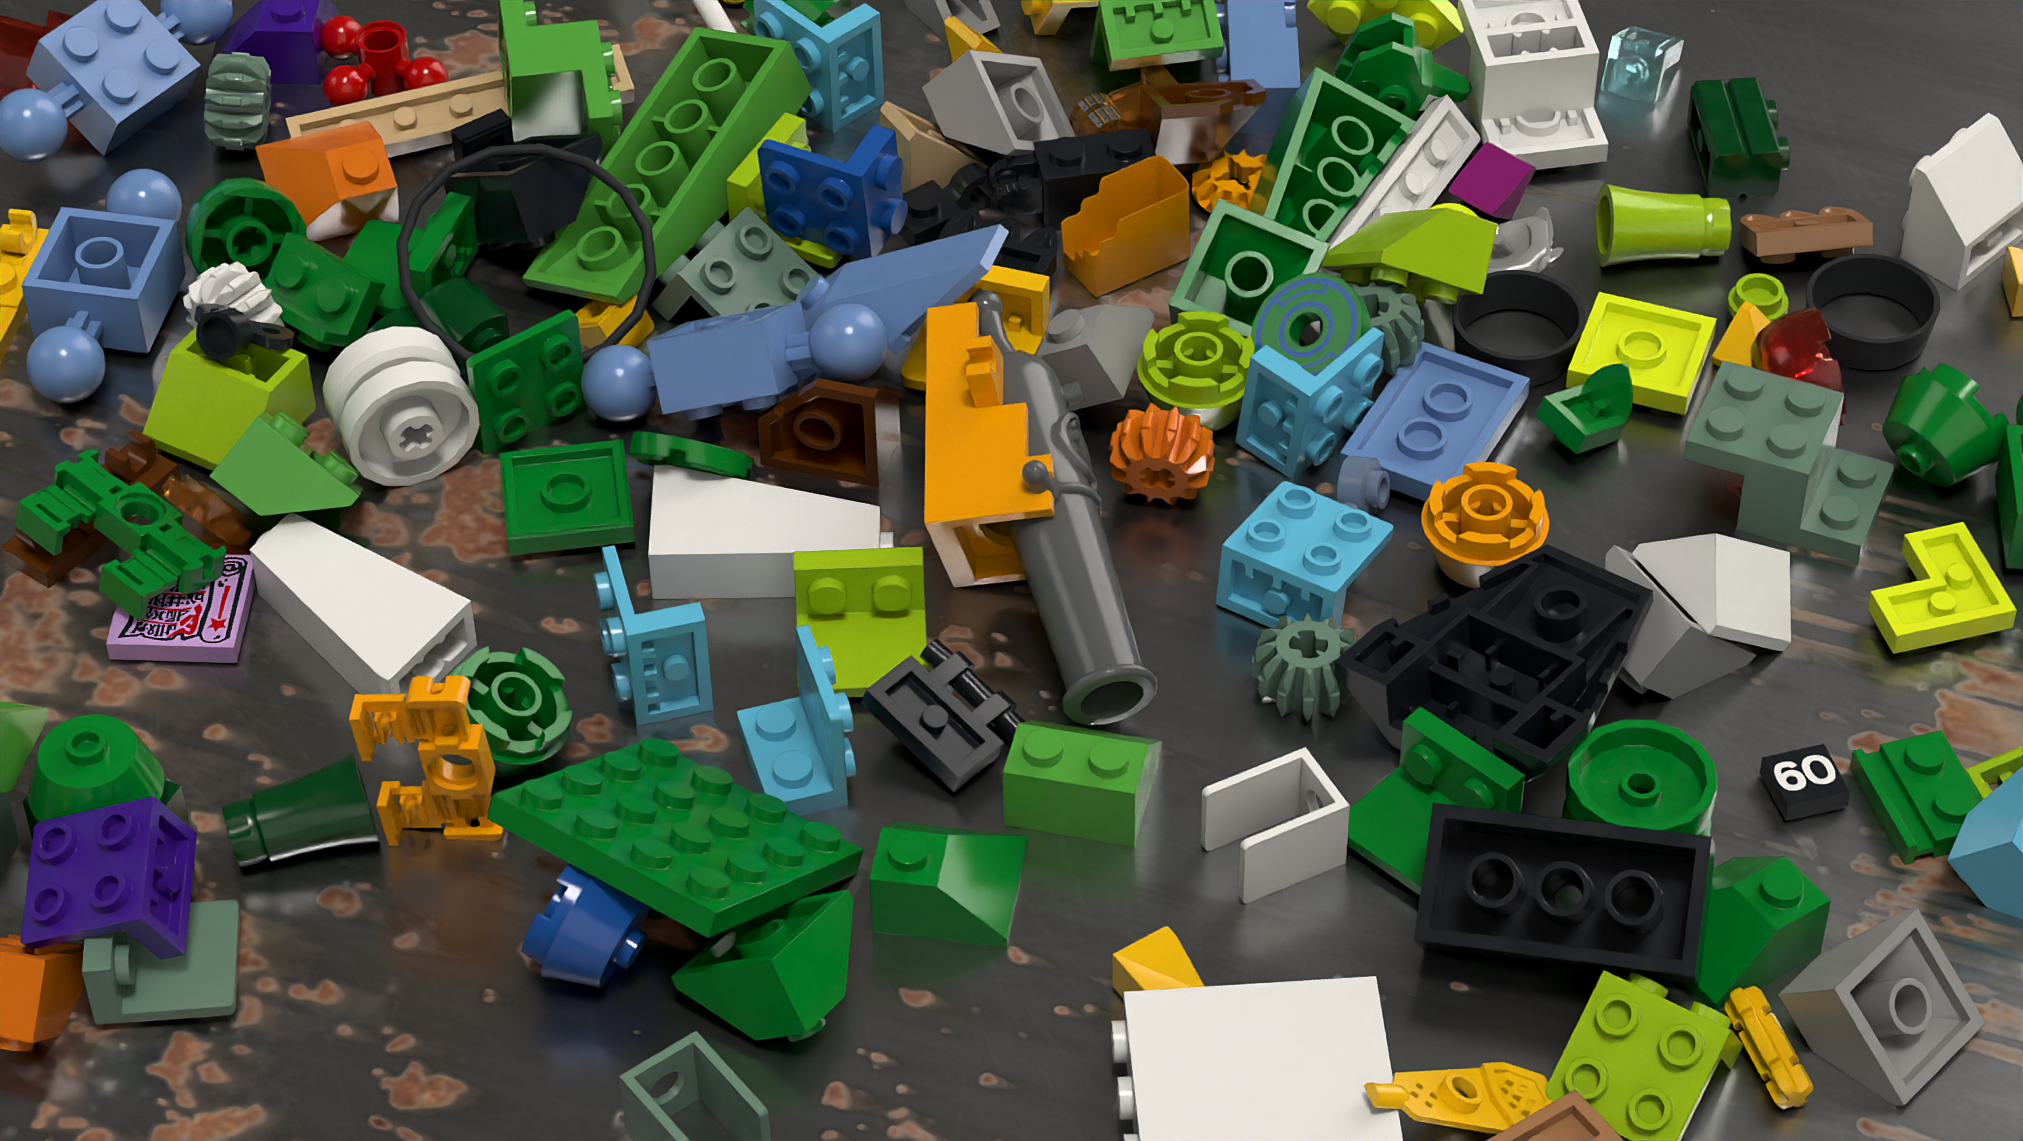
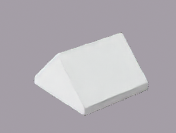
[1632,533,1791,652]

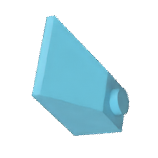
[1947,766,2023,919]

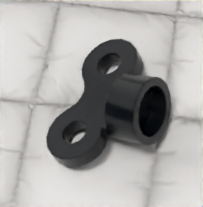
[194,303,294,360]

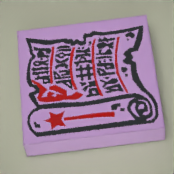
[106,555,256,663]

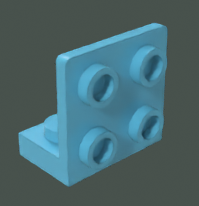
[753,0,885,133]
[1235,327,1385,480]
[1215,481,1394,630]
[593,545,714,726]
[736,625,856,816]

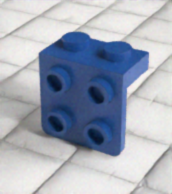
[757,124,908,259]

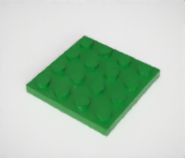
[487,738,864,938]

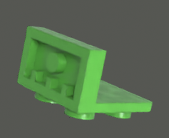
[1090,0,1224,71]

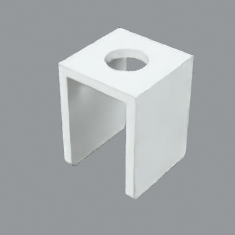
[1200,747,1350,904]

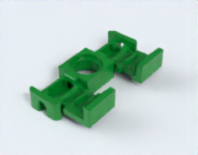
[15,449,226,621]

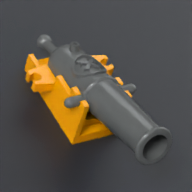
[924,289,1157,725]

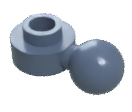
[1337,456,1390,517]

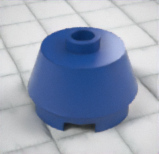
[521,863,650,988]

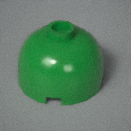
[184,177,307,285]

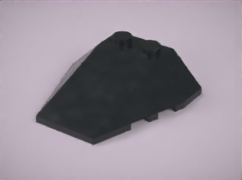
[1334,544,1653,783]

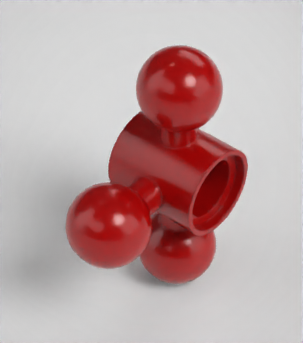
[321,15,449,107]

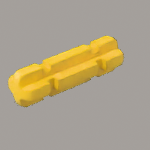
[1724,986,1813,1109]

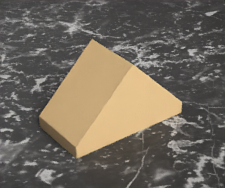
[879,101,988,194]

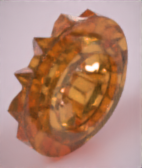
[162,474,254,546]

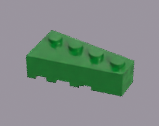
[1248,67,1416,242]

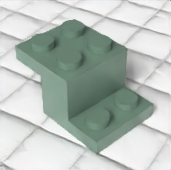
[1683,360,1896,564]

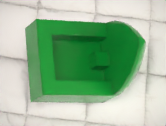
[1535,363,1633,454]

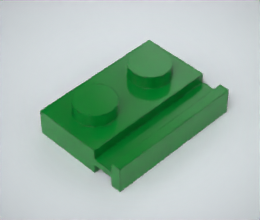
[1850,730,1983,865]

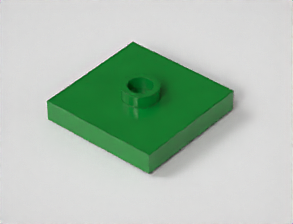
[499,439,635,556]

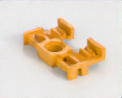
[349,675,504,846]

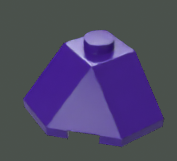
[210,0,338,85]

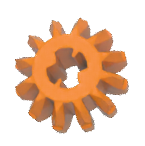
[1109,403,1215,505]

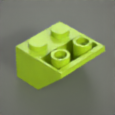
[1321,207,1498,306]
[142,326,316,471]

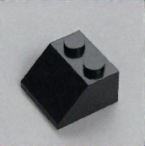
[443,134,603,250]

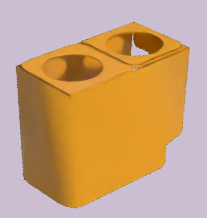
[1061,155,1190,298]

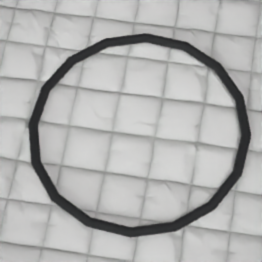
[396,144,657,364]

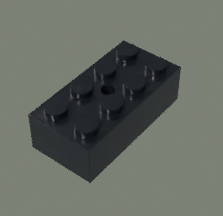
[1414,803,1716,986]

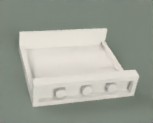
[1111,976,1403,1141]

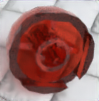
[1750,307,1846,427]

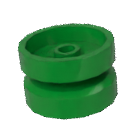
[1561,720,1718,836]

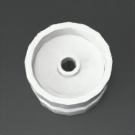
[322,326,480,486]

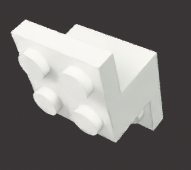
[1457,0,1609,170]

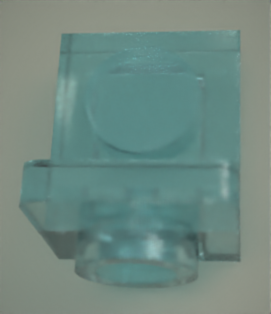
[1601,25,1684,104]

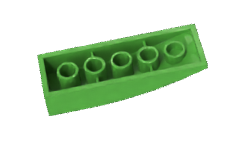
[522,27,812,305]

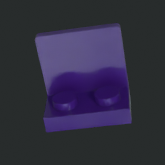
[20,796,197,960]

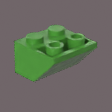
[210,410,364,516]

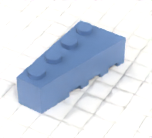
[1214,0,1301,133]

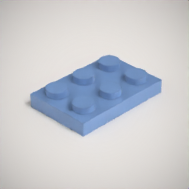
[1339,341,1530,501]

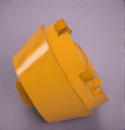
[1421,462,1549,588]

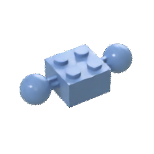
[0,0,233,163]
[21,169,186,403]
[581,301,888,423]

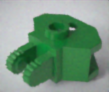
[1335,12,1472,121]

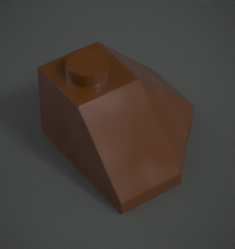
[1140,79,1266,173]
[758,378,900,488]

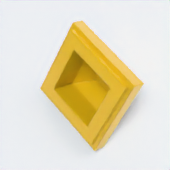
[944,16,1004,62]

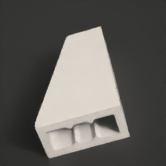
[648,465,894,599]
[250,512,477,698]

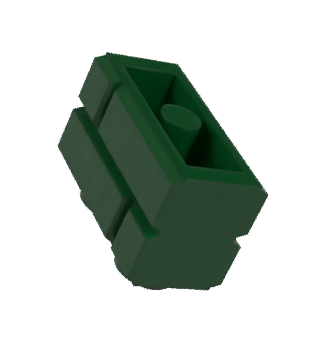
[1687,77,1790,199]

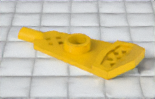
[1364,1062,1553,1134]

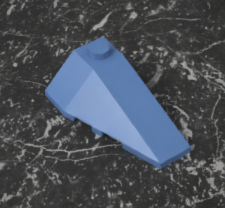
[796,224,1009,386]

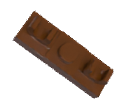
[0,429,181,588]

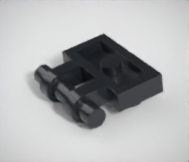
[861,639,1026,792]

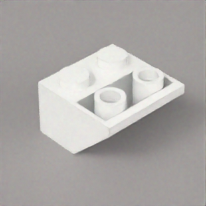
[1900,113,2023,291]

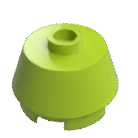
[1137,311,1254,431]

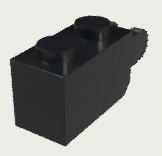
[988,127,1157,231]

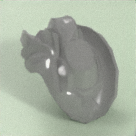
[1487,207,1565,275]

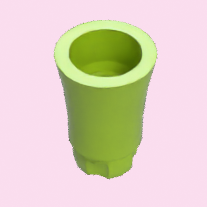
[1594,184,1732,267]

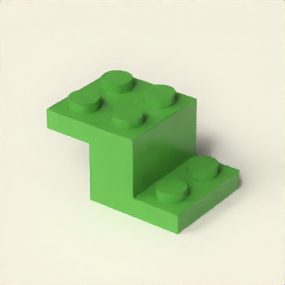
[497,0,623,177]

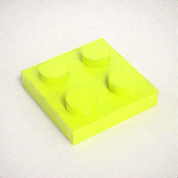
[1566,292,1717,415]

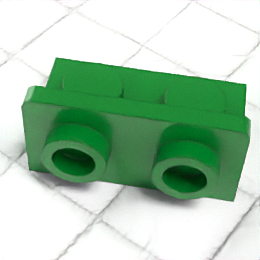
[264,232,386,352]

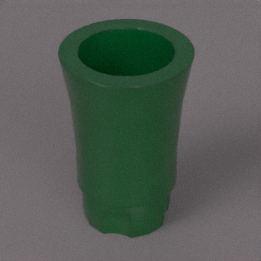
[222,752,380,867]

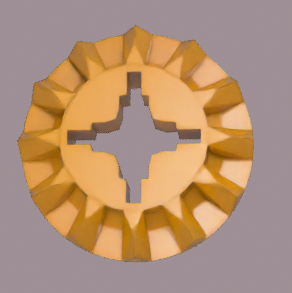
[1192,148,1267,213]

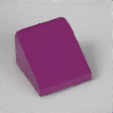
[1448,141,1537,220]

